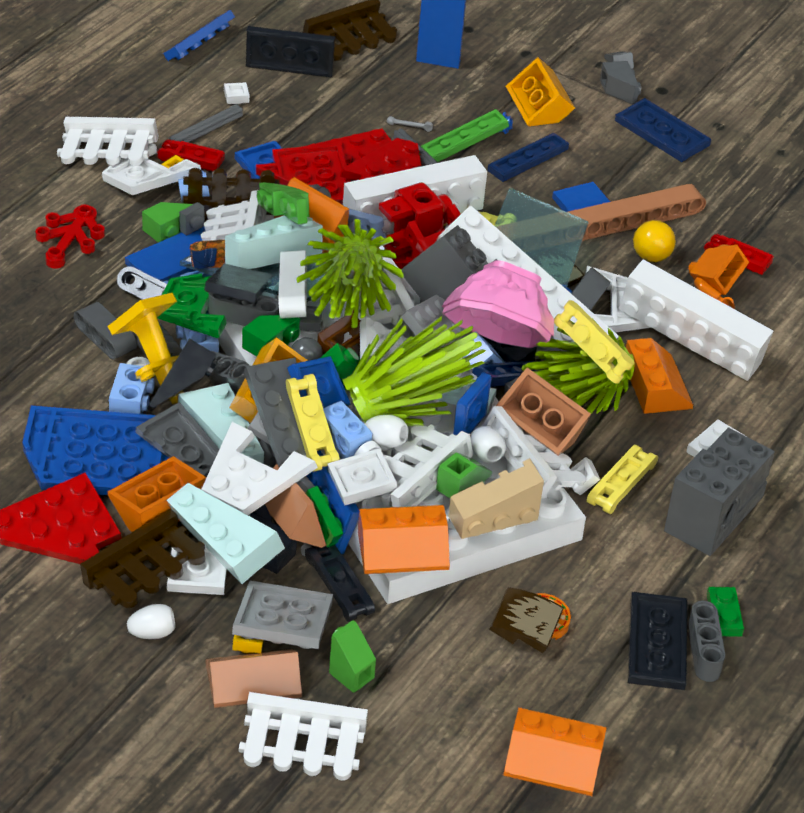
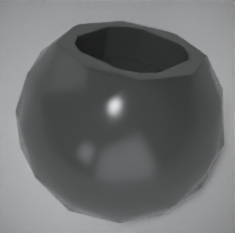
[291,337,323,361]

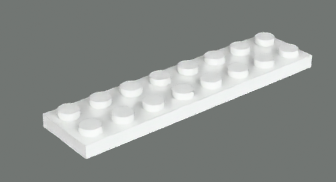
[437,205,619,351]

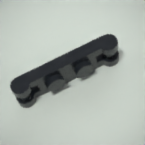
[305,544,375,622]

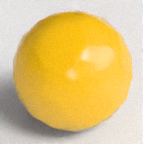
[633,220,676,262]

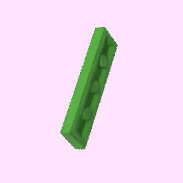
[421,109,509,162]

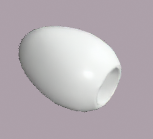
[365,415,408,448]
[471,426,506,463]
[127,604,175,639]

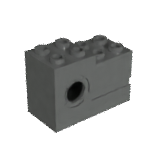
[401,225,498,336]
[664,427,775,556]

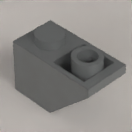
[600,61,641,104]

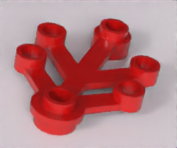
[35,204,105,269]

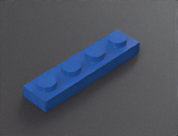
[163,10,235,61]

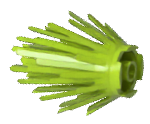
[297,219,404,328]
[343,316,486,426]
[522,318,635,414]

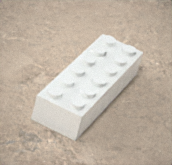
[343,155,487,231]
[619,259,773,381]

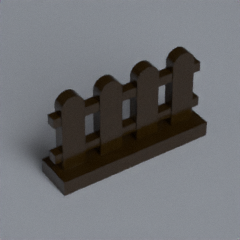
[303,0,397,61]
[183,168,280,221]
[80,509,206,608]

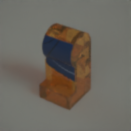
[190,240,225,269]

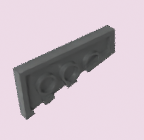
[244,357,306,467]
[135,402,219,475]

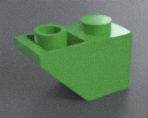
[142,202,193,243]
[436,452,493,498]
[329,620,376,693]

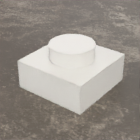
[224,82,250,104]
[570,457,600,495]

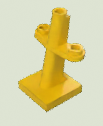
[107,293,184,404]

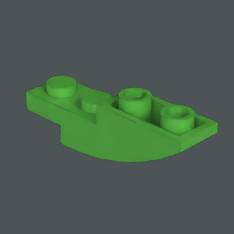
[257,183,310,224]

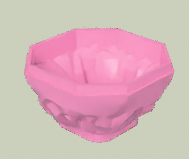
[442,261,554,348]

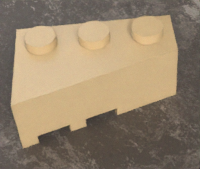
[448,458,544,539]

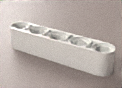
[279,250,307,319]

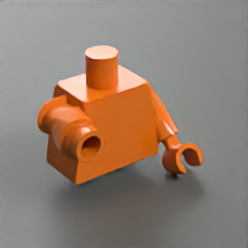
[688,244,749,309]

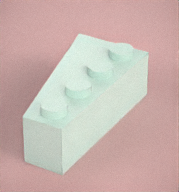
[225,215,323,269]
[178,383,264,464]
[167,483,285,584]

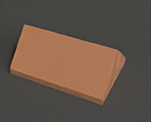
[496,368,591,456]
[265,464,326,548]
[206,649,302,708]

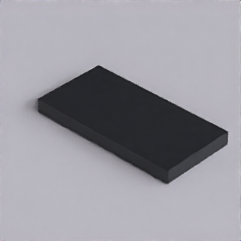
[246,26,335,78]
[627,592,687,690]

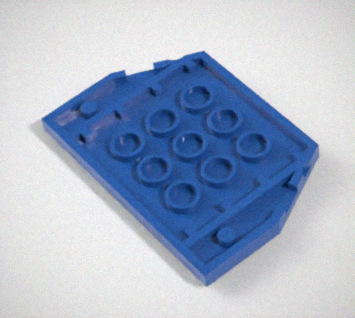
[22,406,169,495]

